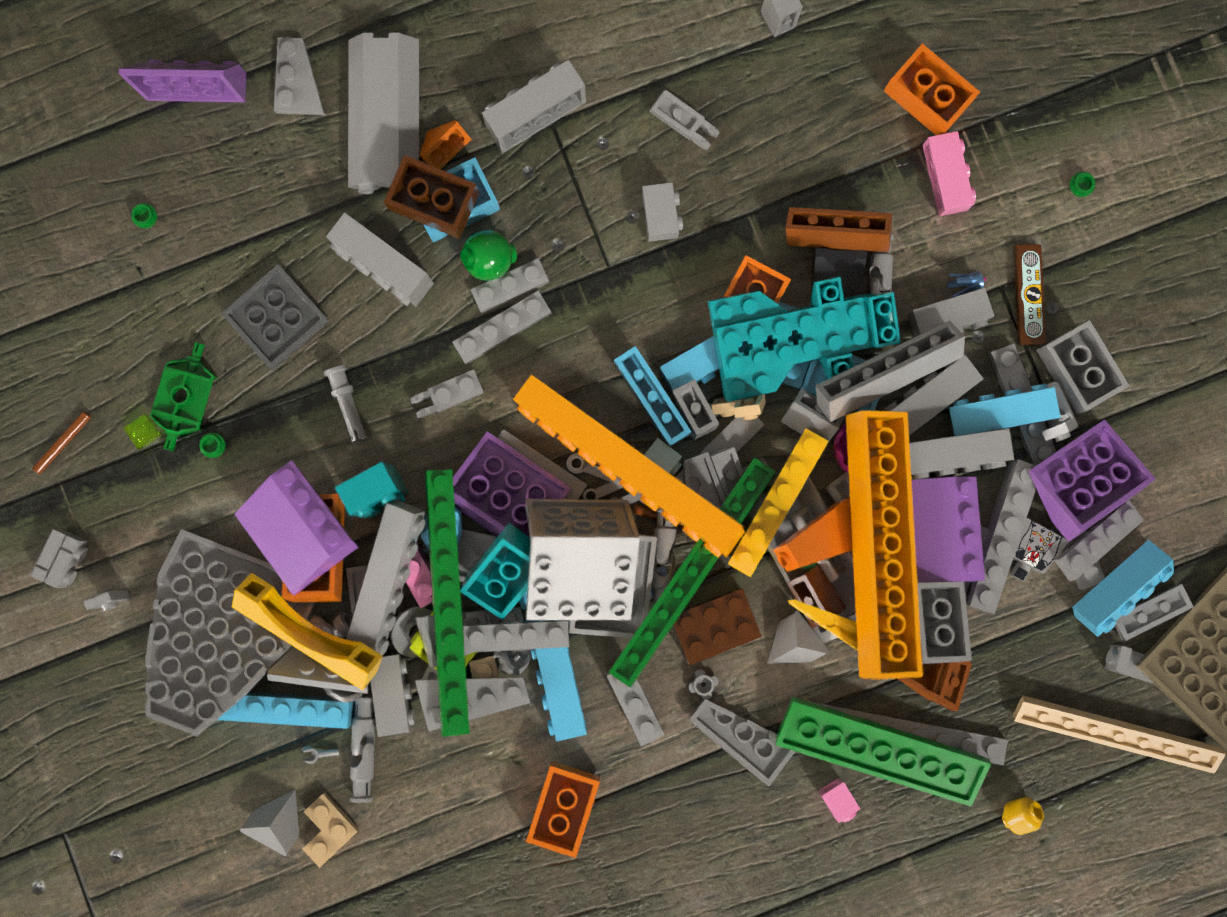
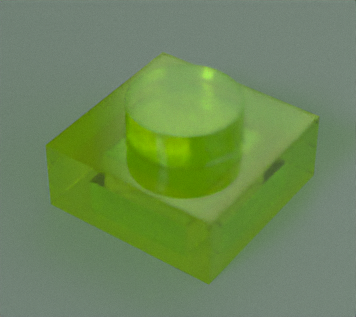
[123,414,161,450]

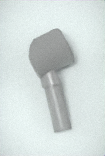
[301,746,339,764]

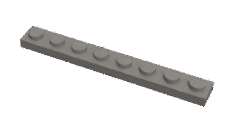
[805,700,1008,766]

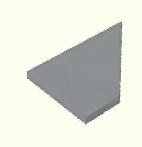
[767,610,829,664]
[240,789,299,856]

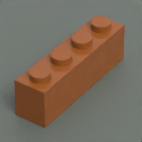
[786,207,892,252]

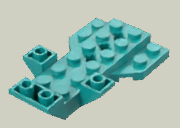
[707,277,901,402]

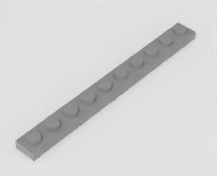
[988,344,1105,590]

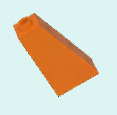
[773,497,853,572]

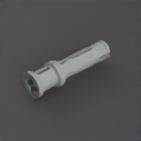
[324,365,368,443]

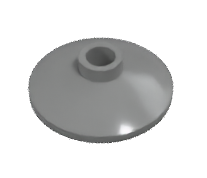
[391,607,432,657]

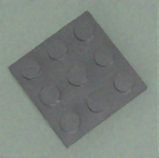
[221,264,329,371]

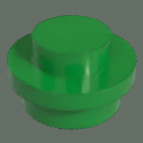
[1069,172,1095,197]
[131,203,158,229]
[199,433,226,458]

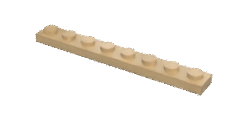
[1013,695,1226,774]

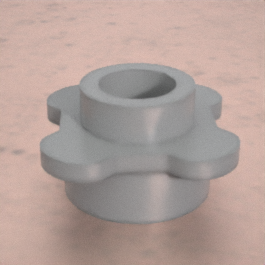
[688,669,718,700]

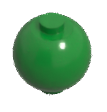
[460,230,517,281]

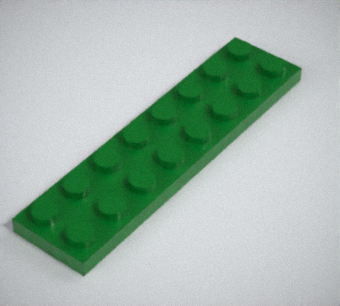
[775,697,991,807]

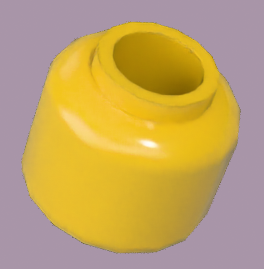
[1002,797,1044,835]

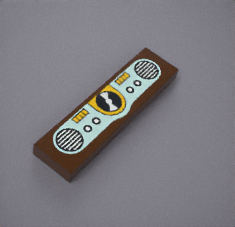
[1014,244,1046,346]

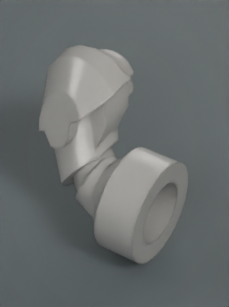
[308,612,352,638]

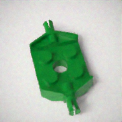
[150,342,218,451]

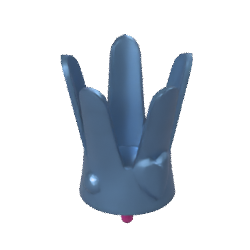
[946,271,987,298]

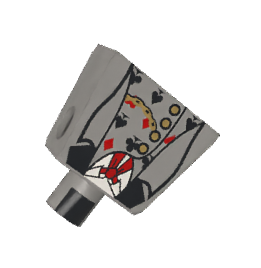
[1010,518,1068,582]

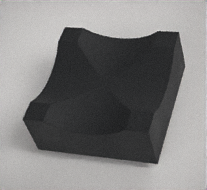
[811,248,867,298]

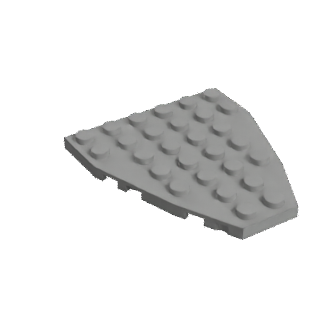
[145,529,317,736]

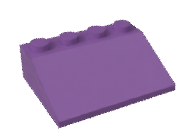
[119,60,246,102]
[1028,419,1156,542]
[453,431,571,537]
[235,460,358,595]
[911,477,985,583]

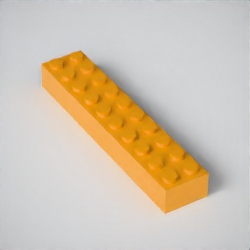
[513,375,745,558]
[846,411,923,679]

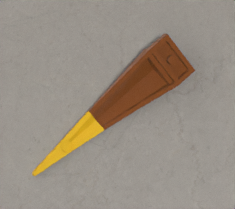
[788,600,972,711]

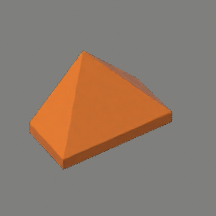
[420,120,472,169]

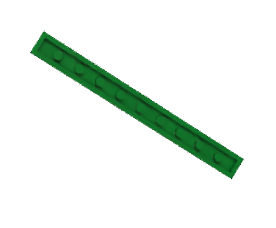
[608,458,776,688]
[424,470,470,737]

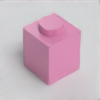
[818,778,860,823]

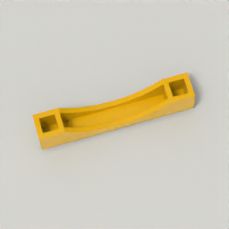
[728,429,829,577]
[232,573,383,690]

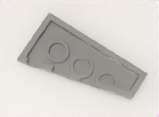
[415,677,531,731]
[688,699,796,786]

